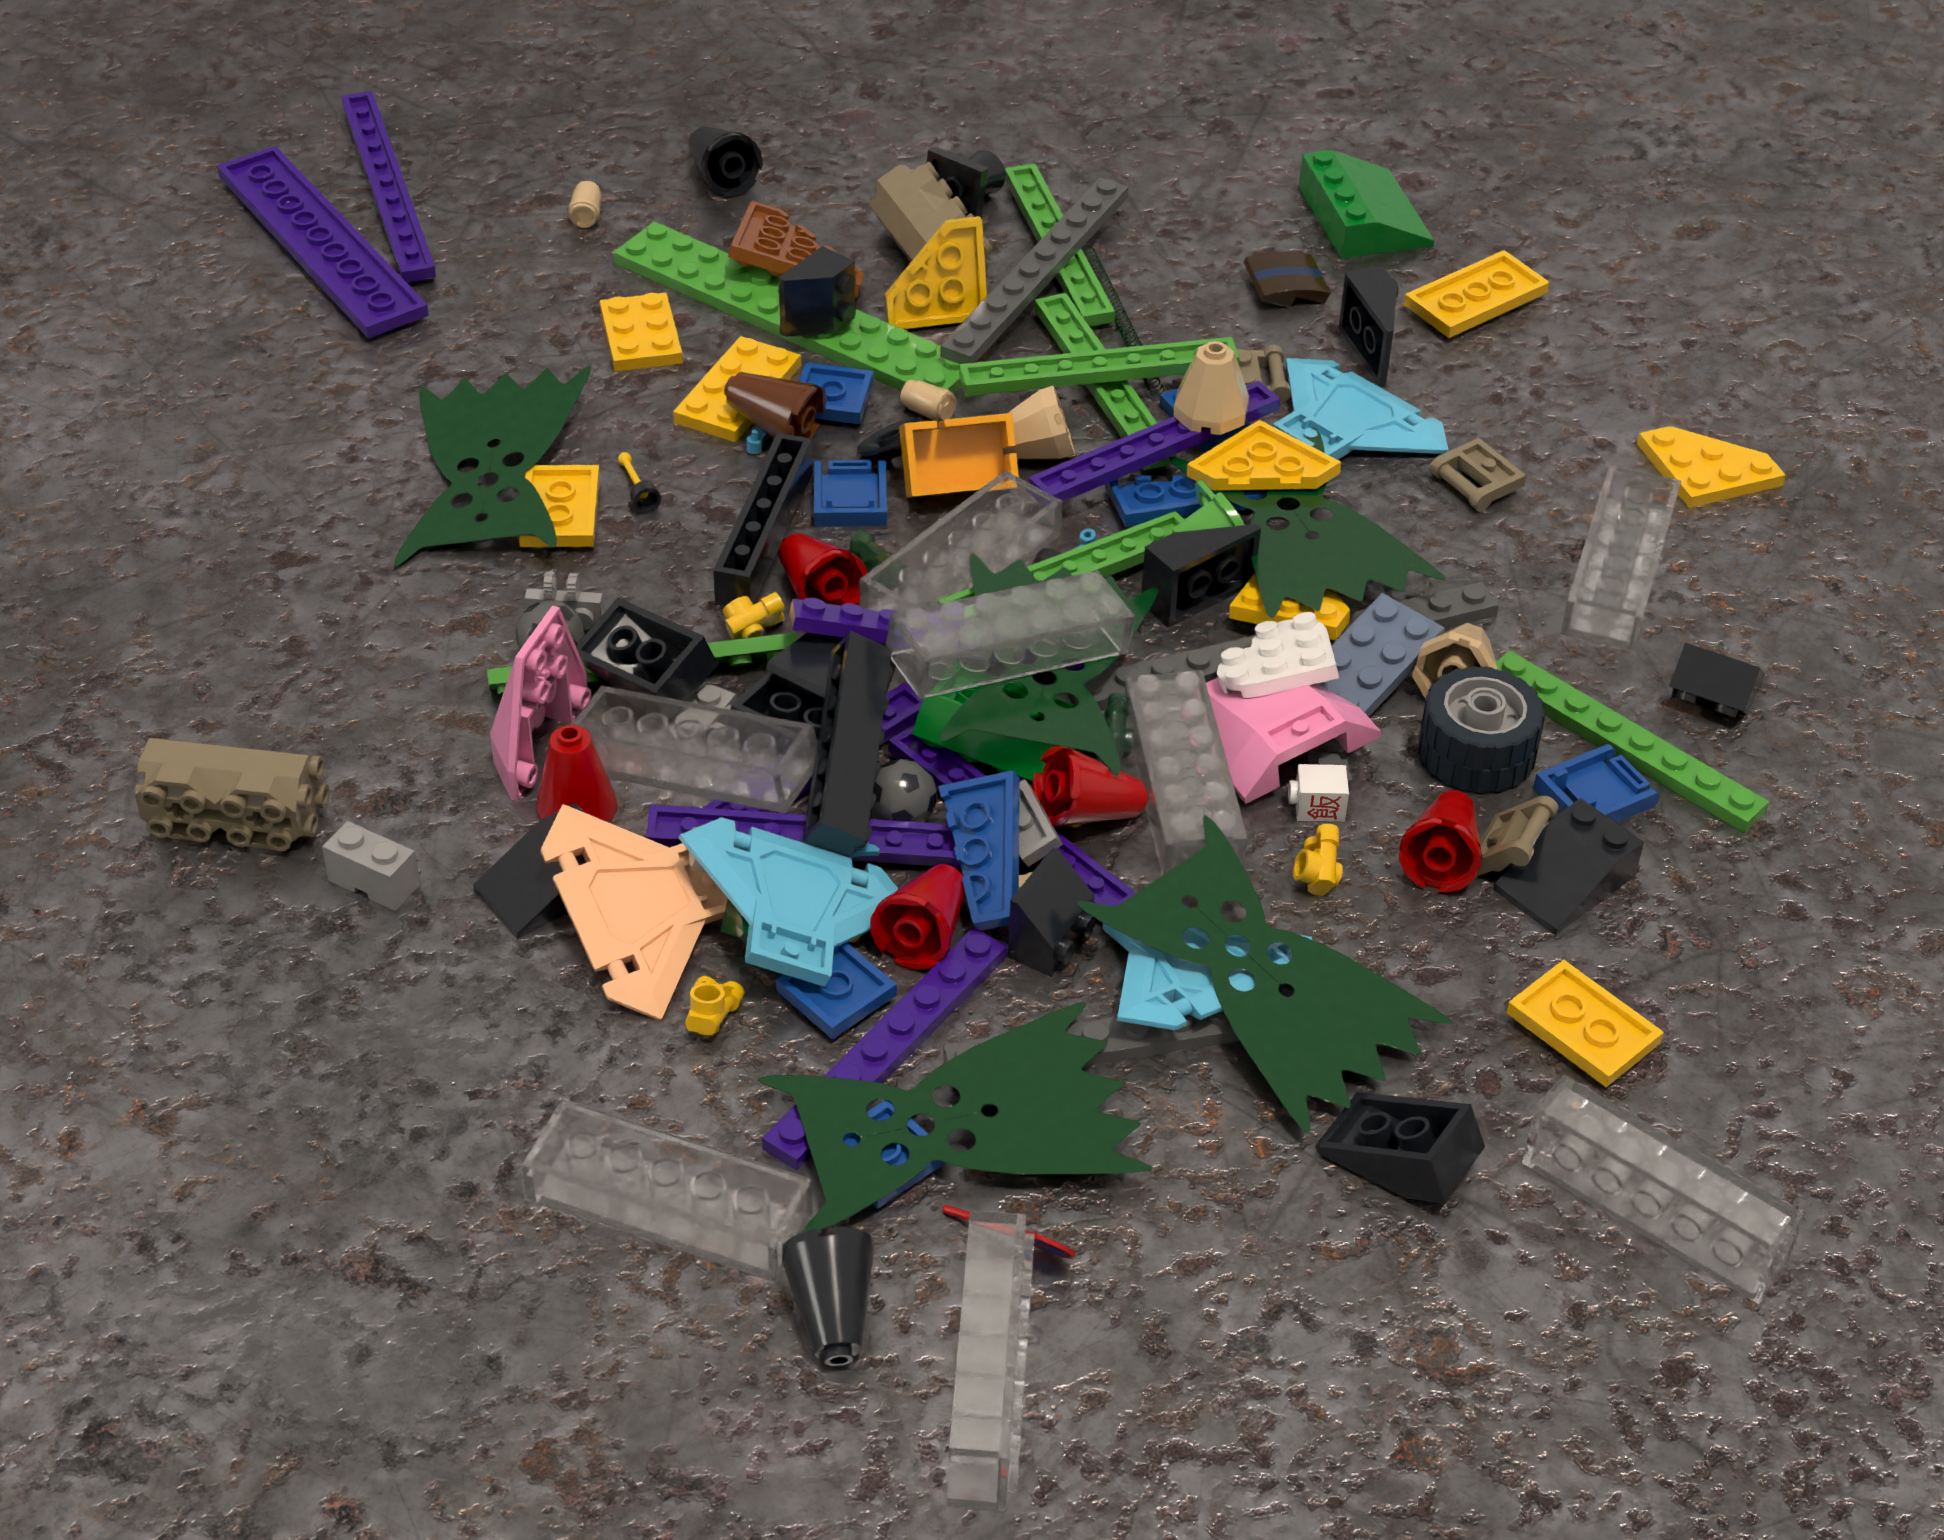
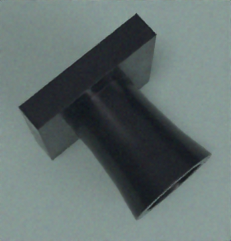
[926,146,1006,218]

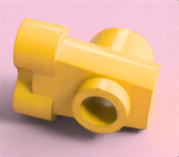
[723,592,785,640]
[1293,824,1343,896]
[685,976,745,1035]

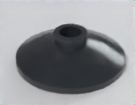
[857,418,922,459]

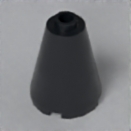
[689,126,763,197]
[781,1227,874,1366]

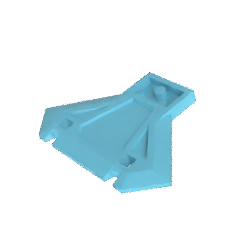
[1272,358,1449,460]
[679,817,898,987]
[1102,902,1312,1030]

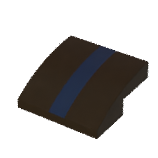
[1243,251,1331,308]

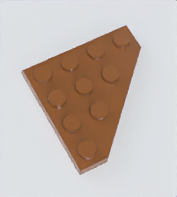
[728,200,864,297]

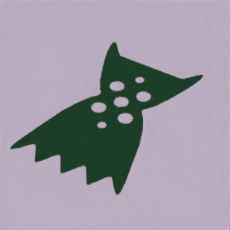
[394,365,591,567]
[1169,428,1446,618]
[940,553,1158,775]
[1076,815,1451,1133]
[757,1002,1153,1232]

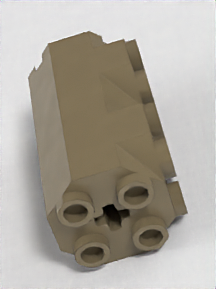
[869,162,994,272]
[135,738,330,851]

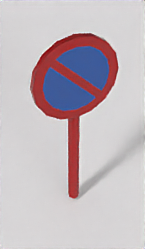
[942,1205,1077,1260]

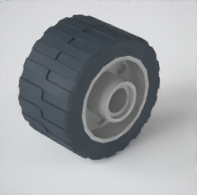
[1418,666,1545,793]

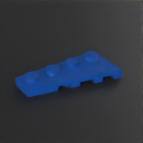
[938,771,1020,931]

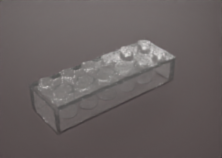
[1560,465,1681,652]
[860,470,1062,621]
[886,571,1135,699]
[1123,671,1248,875]
[571,686,817,813]
[1522,1074,1805,1304]
[521,1099,813,1282]
[947,1210,1035,1512]

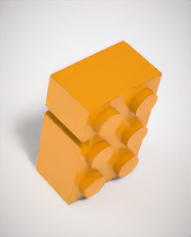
[899,413,1020,498]

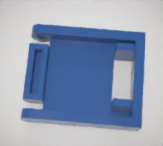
[814,460,887,527]
[1533,744,1660,823]

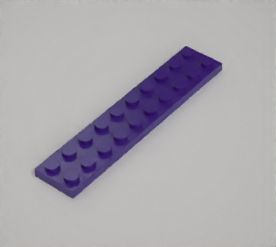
[217,146,429,338]

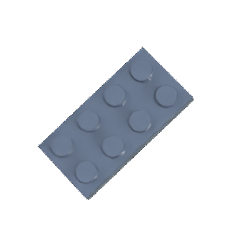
[1317,593,1444,717]

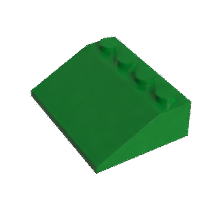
[1299,150,1435,259]
[912,659,1082,781]

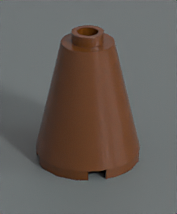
[724,372,827,439]

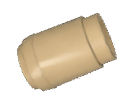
[568,181,601,228]
[900,379,957,422]

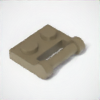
[1237,345,1291,403]
[1429,438,1526,512]
[1475,796,1559,877]

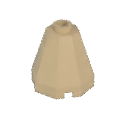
[1174,341,1249,435]
[1003,386,1076,460]
[1412,623,1497,699]

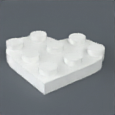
[1217,612,1339,698]

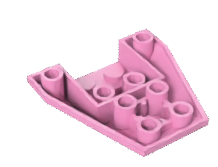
[490,605,591,802]
[1199,677,1382,804]

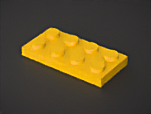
[1404,250,1550,338]
[673,336,801,443]

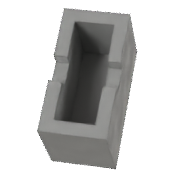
[322,821,420,911]

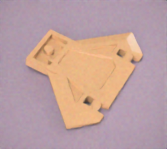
[540,804,727,1021]

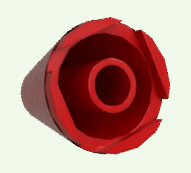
[778,533,869,606]
[536,725,617,823]
[1032,746,1148,827]
[1399,790,1482,893]
[870,864,965,970]

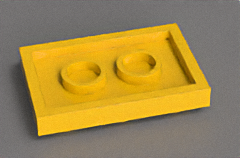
[599,293,683,372]
[519,465,600,548]
[1506,960,1664,1087]

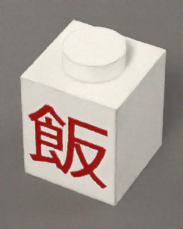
[1288,764,1349,822]

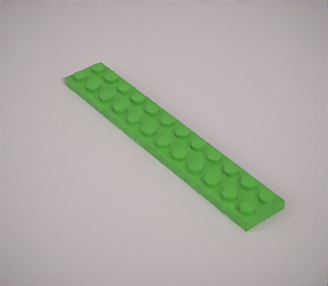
[613,221,977,394]

